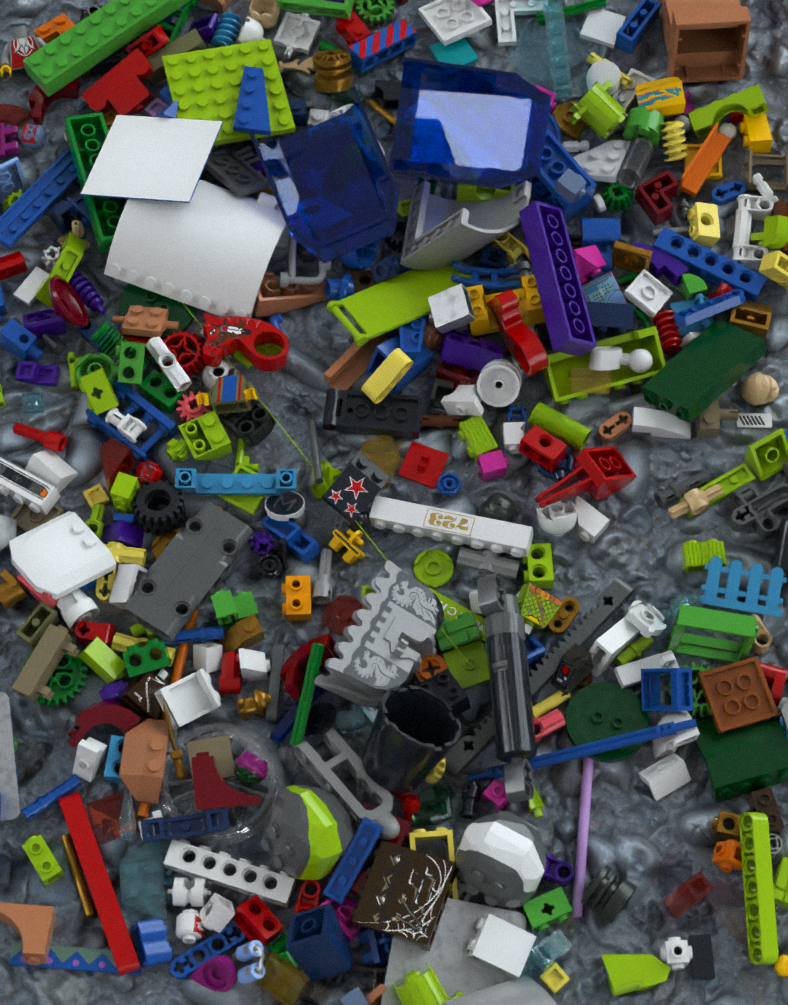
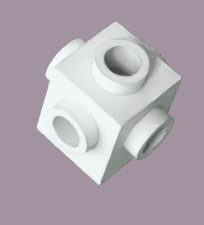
[660,937,693,970]

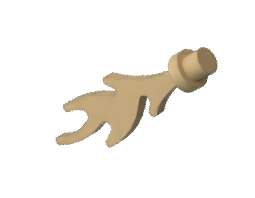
[278,57,316,75]

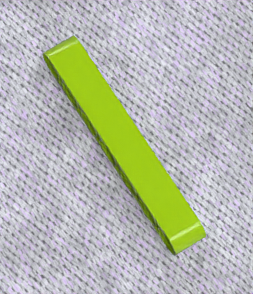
[739,812,779,965]

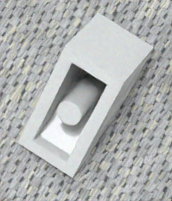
[575,496,610,544]
[239,648,271,682]

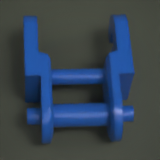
[507,404,527,428]

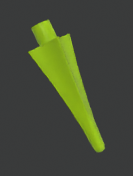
[528,787,544,819]

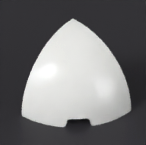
[652,711,700,760]

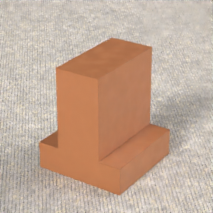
[659,0,751,83]

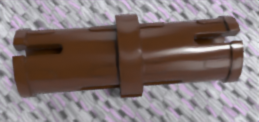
[421,413,461,429]

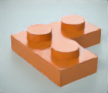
[33,13,75,43]

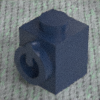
[369,256,403,284]

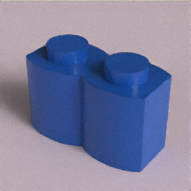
[132,917,173,969]

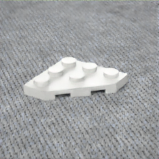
[573,140,631,183]

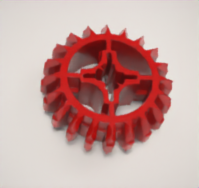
[156,329,205,378]

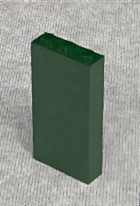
[642,318,766,423]

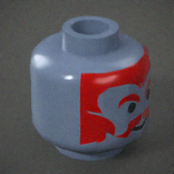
[18,123,47,149]

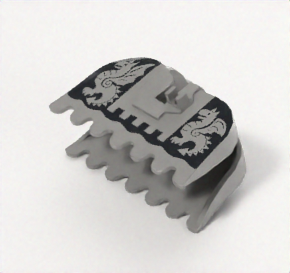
[314,560,444,707]

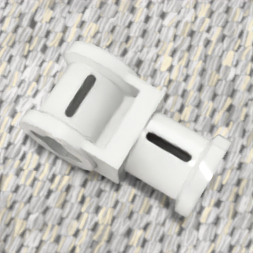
[105,407,147,444]

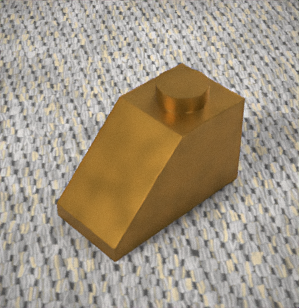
[219,614,265,653]

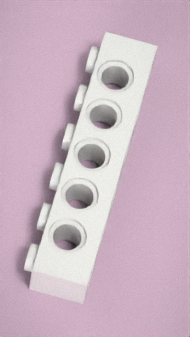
[163,839,296,908]

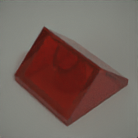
[436,362,481,391]

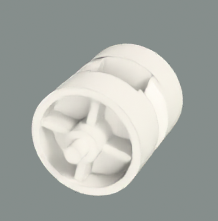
[168,877,212,907]

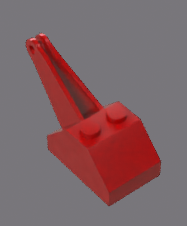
[535,446,637,508]

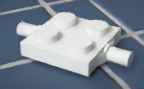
[274,12,321,59]

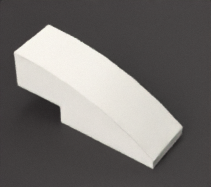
[632,407,691,439]

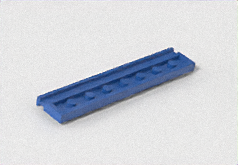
[0,148,78,249]

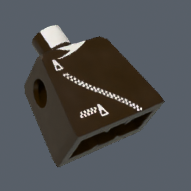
[119,668,169,720]

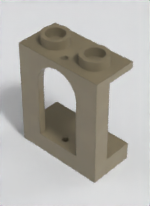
[743,148,788,193]

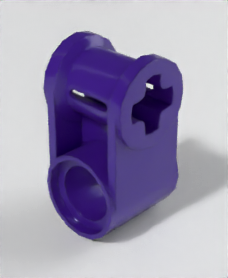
[541,854,574,886]

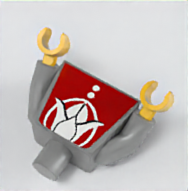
[0,25,47,78]

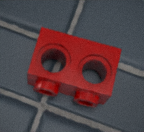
[232,895,285,947]

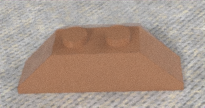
[119,718,169,804]

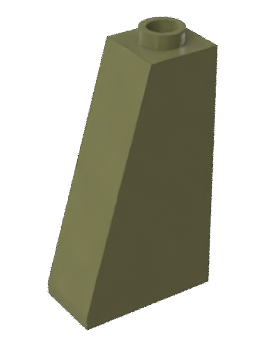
[144,29,209,84]

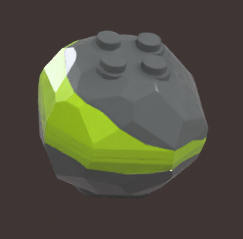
[261,784,355,880]

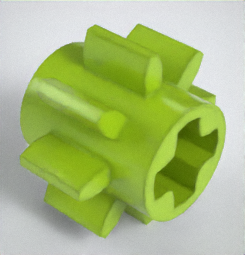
[165,438,189,463]

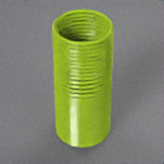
[528,402,592,451]

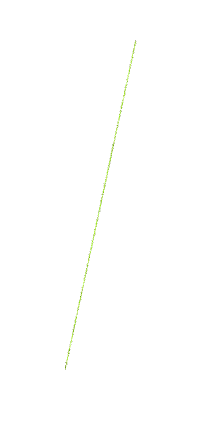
[182,303,470,664]

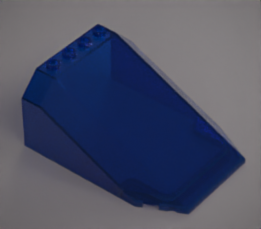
[384,56,551,189]
[248,86,399,264]

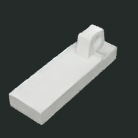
[614,650,679,689]

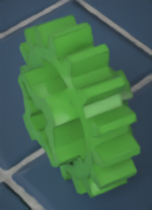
[356,0,394,26]

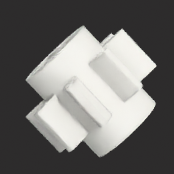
[41,246,62,269]

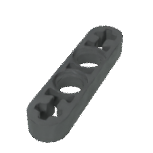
[266,643,285,722]

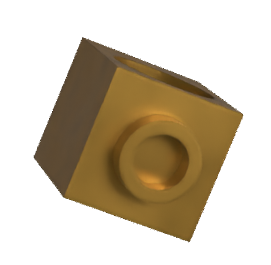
[711,811,741,842]

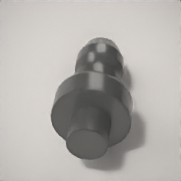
[678,198,690,220]

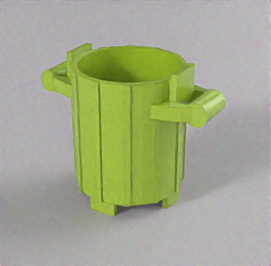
[570,80,628,139]
[393,963,464,1005]

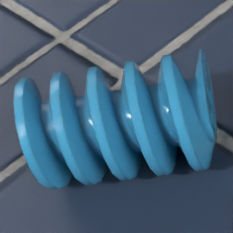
[211,12,241,48]

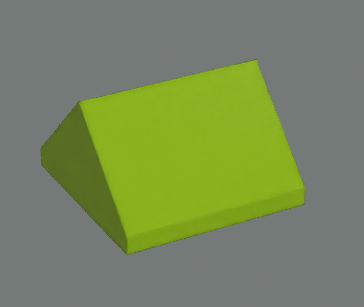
[744,428,788,481]

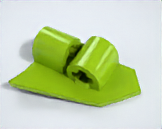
[601,954,671,996]

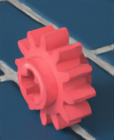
[176,391,212,422]

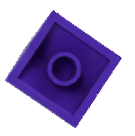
[23,308,67,340]

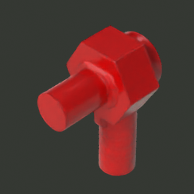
[391,791,420,821]

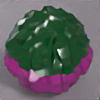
[235,751,268,786]

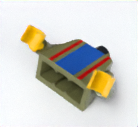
[196,369,258,415]

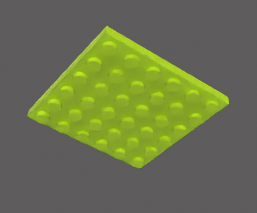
[162,39,295,146]

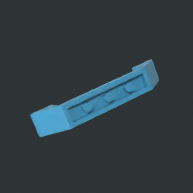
[175,468,297,496]

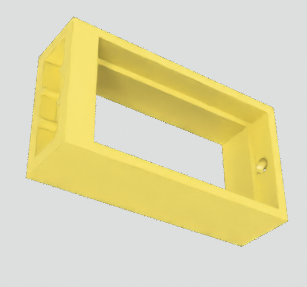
[409,827,459,900]

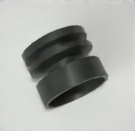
[581,865,637,924]

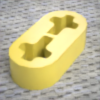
[96,569,117,603]

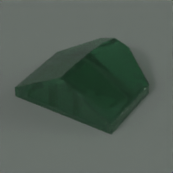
[413,784,453,827]

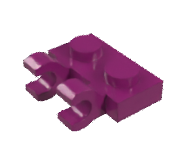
[0,123,20,159]

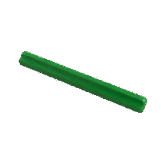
[290,643,324,746]

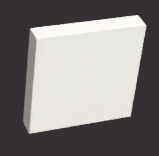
[579,9,626,49]
[623,269,673,318]

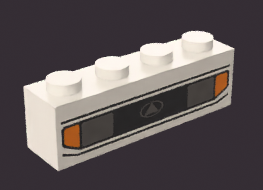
[0,457,61,515]

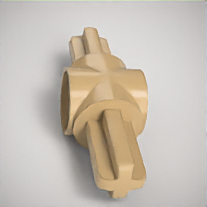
[668,484,723,519]

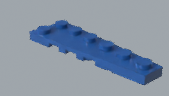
[399,268,427,357]

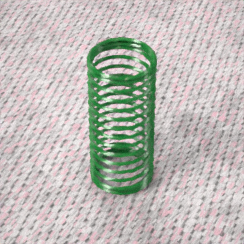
[90,322,150,376]

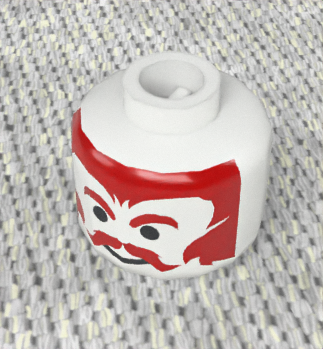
[175,909,204,944]

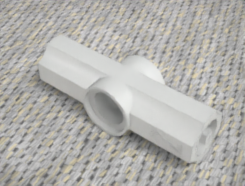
[145,336,192,392]

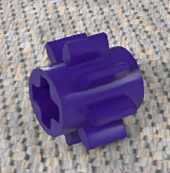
[249,530,275,557]

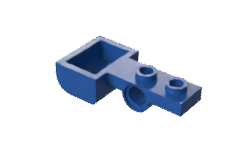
[580,218,621,280]

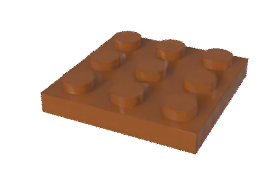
[697,656,779,734]

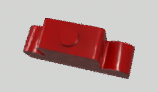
[81,48,153,116]

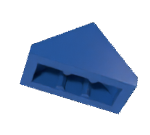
[525,633,546,667]

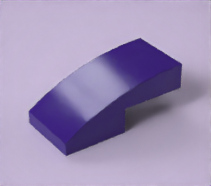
[15,361,60,387]

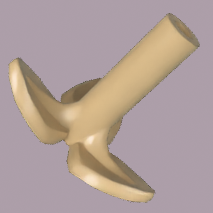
[57,220,90,250]

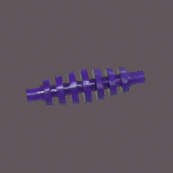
[68,269,107,316]

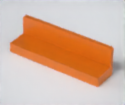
[678,123,731,197]

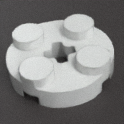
[625,600,666,638]

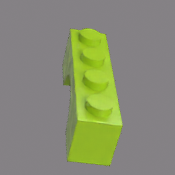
[688,84,769,140]

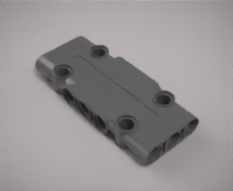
[122,501,253,642]

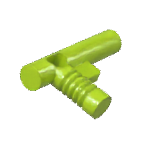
[67,352,83,390]
[235,438,259,472]

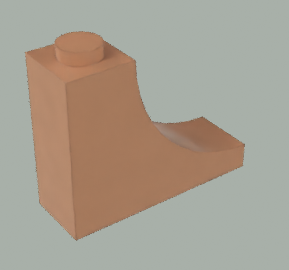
[0,902,56,966]

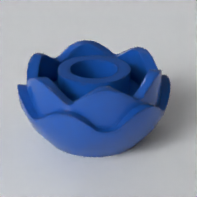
[437,473,462,497]

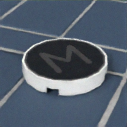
[265,491,305,522]

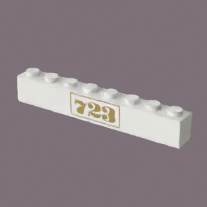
[369,496,533,557]

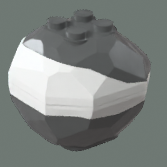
[455,811,547,908]

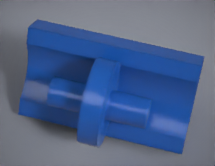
[357,928,392,966]

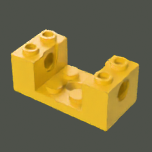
[466,274,546,336]

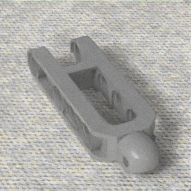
[294,727,400,840]

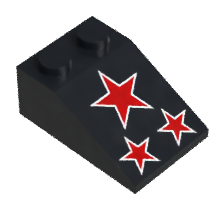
[321,451,390,524]

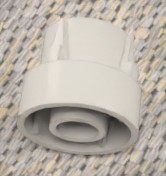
[56,588,100,631]

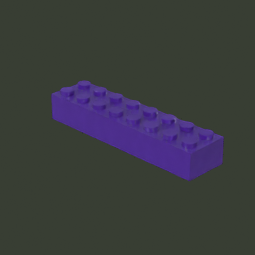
[519,201,597,357]

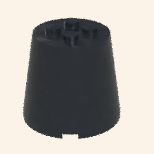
[362,685,462,793]

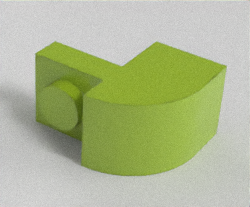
[750,215,788,250]

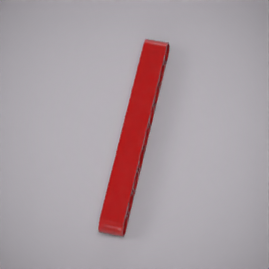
[58,792,141,976]

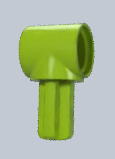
[85,503,105,540]

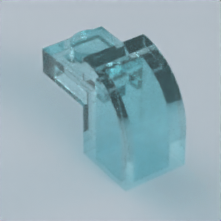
[529,929,573,972]

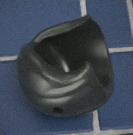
[479,492,517,523]

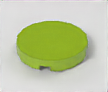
[413,549,454,589]

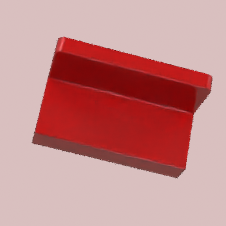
[0,251,28,281]

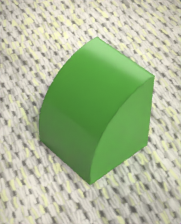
[679,274,708,301]

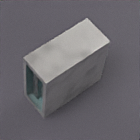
[428,284,476,334]

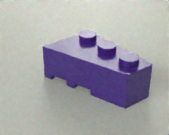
[440,329,503,372]

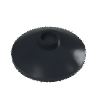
[304,703,337,737]

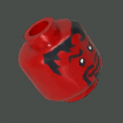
[134,460,163,489]

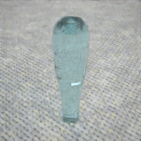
[119,788,136,840]

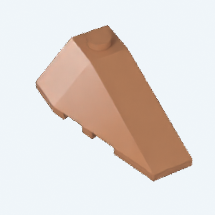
[253,272,328,317]

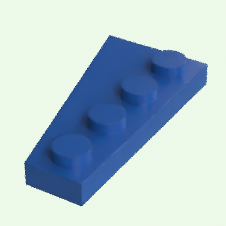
[233,66,271,136]

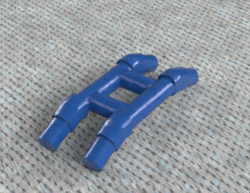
[451,261,520,291]

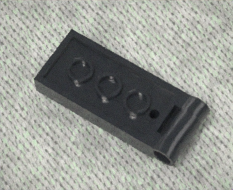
[322,388,423,439]

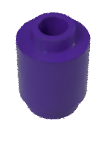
[98,678,129,702]

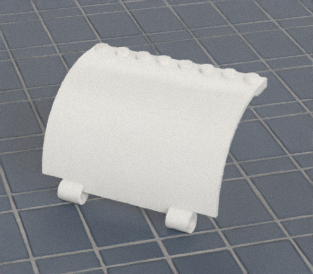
[104,179,292,318]

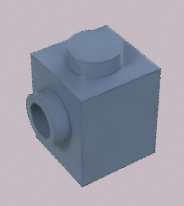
[554,168,587,204]

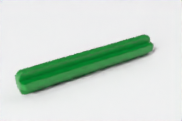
[536,0,607,24]

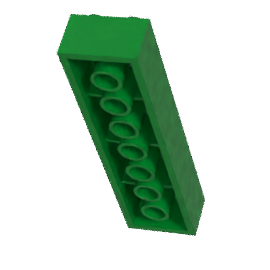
[65,112,128,254]

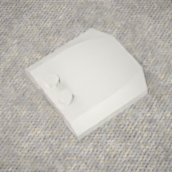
[9,511,116,600]

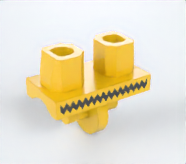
[328,529,366,565]

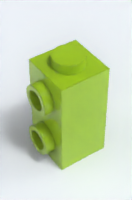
[78,637,126,684]
[22,834,65,887]

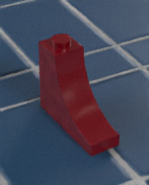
[191,752,261,810]

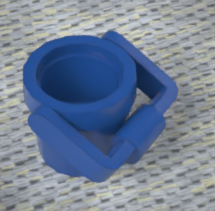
[325,274,354,309]

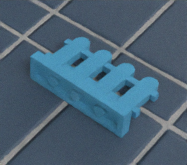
[698,556,787,618]

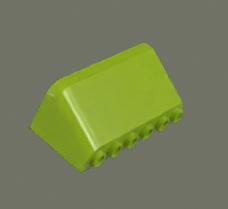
[542,326,666,405]

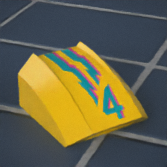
[635,77,686,119]

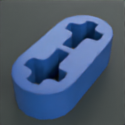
[711,180,746,206]

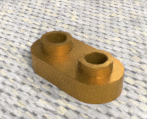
[547,597,580,635]

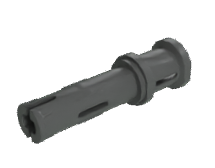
[654,469,712,509]

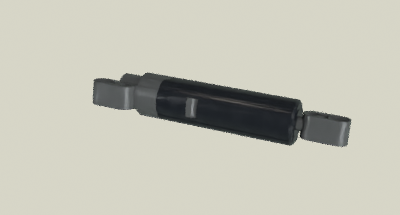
[477,573,537,803]

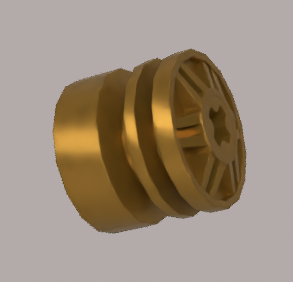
[312,49,353,93]

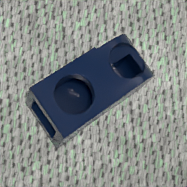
[77,320,115,354]

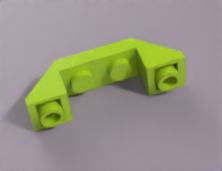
[34,232,86,307]

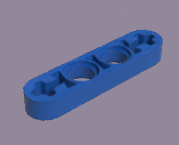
[674,289,746,327]
[170,923,247,979]

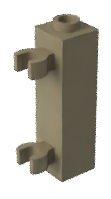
[11,624,80,703]

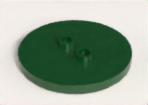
[119,283,197,340]
[565,682,649,763]

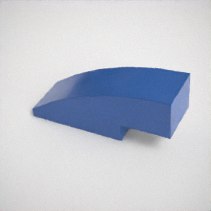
[260,515,321,564]

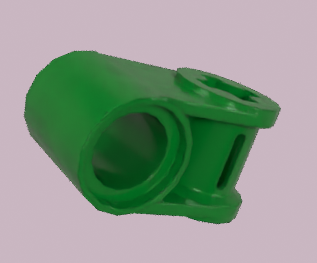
[266,933,299,970]

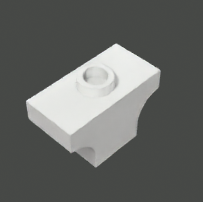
[441,385,484,416]
[72,737,108,783]

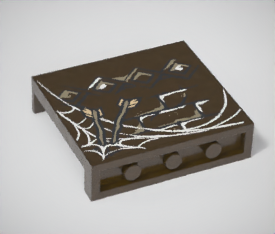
[351,841,458,952]

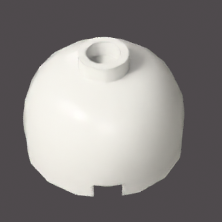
[235,16,266,44]
[536,500,577,536]

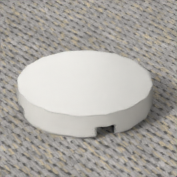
[586,60,621,95]

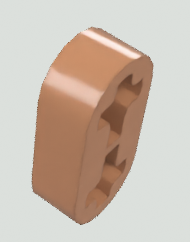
[598,411,632,442]

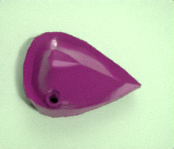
[189,955,238,992]

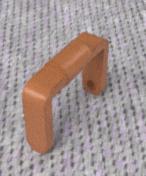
[365,984,386,1005]

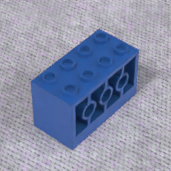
[513,130,597,222]

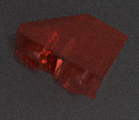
[663,870,714,919]

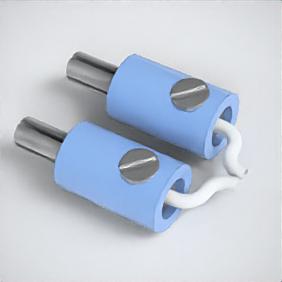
[232,940,265,984]

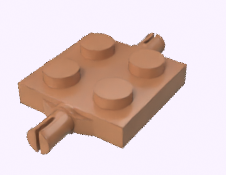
[112,305,179,338]

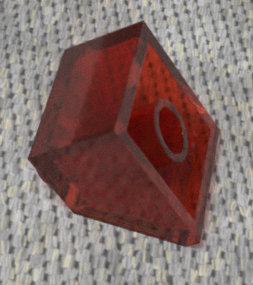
[100,437,136,492]

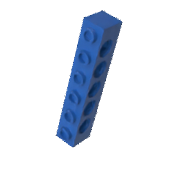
[653,227,767,302]

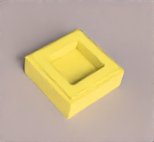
[82,483,110,509]
[539,962,570,995]

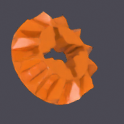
[415,654,448,682]

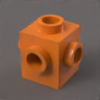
[712,839,742,872]

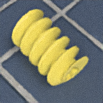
[661,121,688,162]

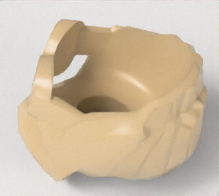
[249,0,280,29]
[741,372,779,405]

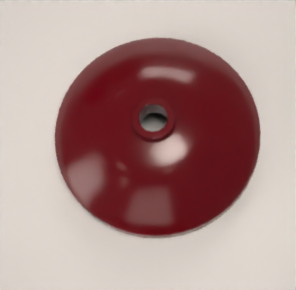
[49,275,89,328]

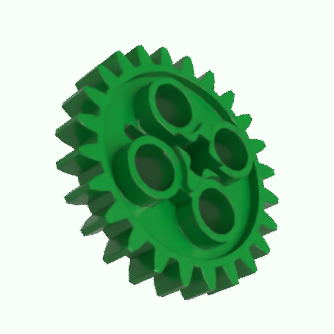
[20,648,89,708]

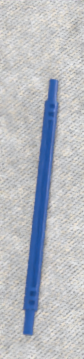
[468,718,697,783]

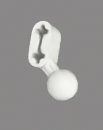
[588,346,653,373]

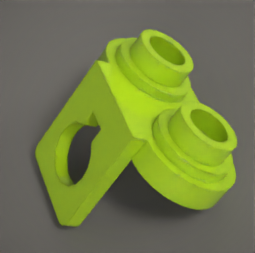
[311,461,341,499]

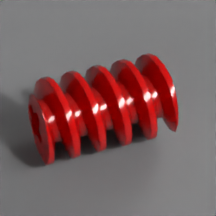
[652,310,682,354]

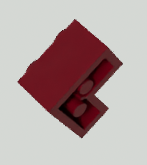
[635,170,679,226]

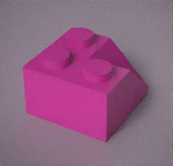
[573,245,607,286]

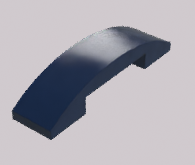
[141,807,230,843]

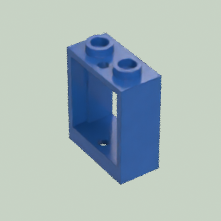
[641,668,693,711]

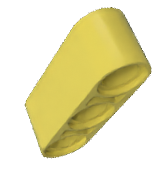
[361,348,413,404]

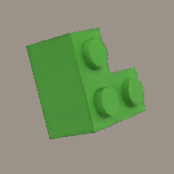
[210,590,260,631]

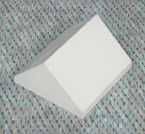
[25,449,78,493]

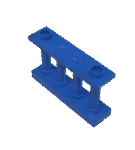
[86,379,178,463]

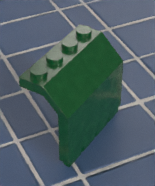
[694,716,788,803]

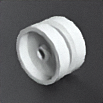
[477,359,522,407]

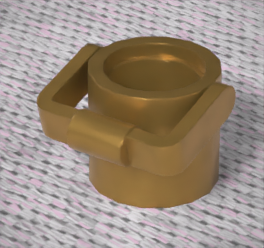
[0,569,29,609]

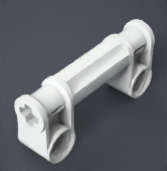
[731,194,774,270]

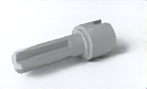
[311,548,333,605]

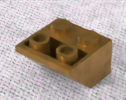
[728,300,772,341]

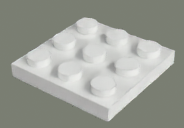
[418,0,492,46]

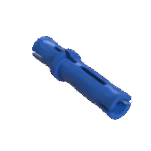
[161,625,225,645]
[21,774,82,821]

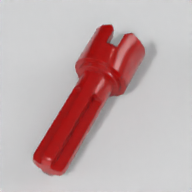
[13,422,68,453]

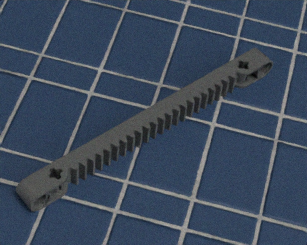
[445,576,635,778]

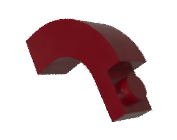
[28,77,81,126]
[280,633,337,701]
[68,701,141,748]

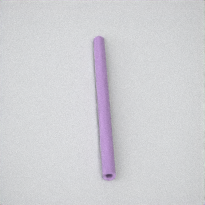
[571,757,594,918]

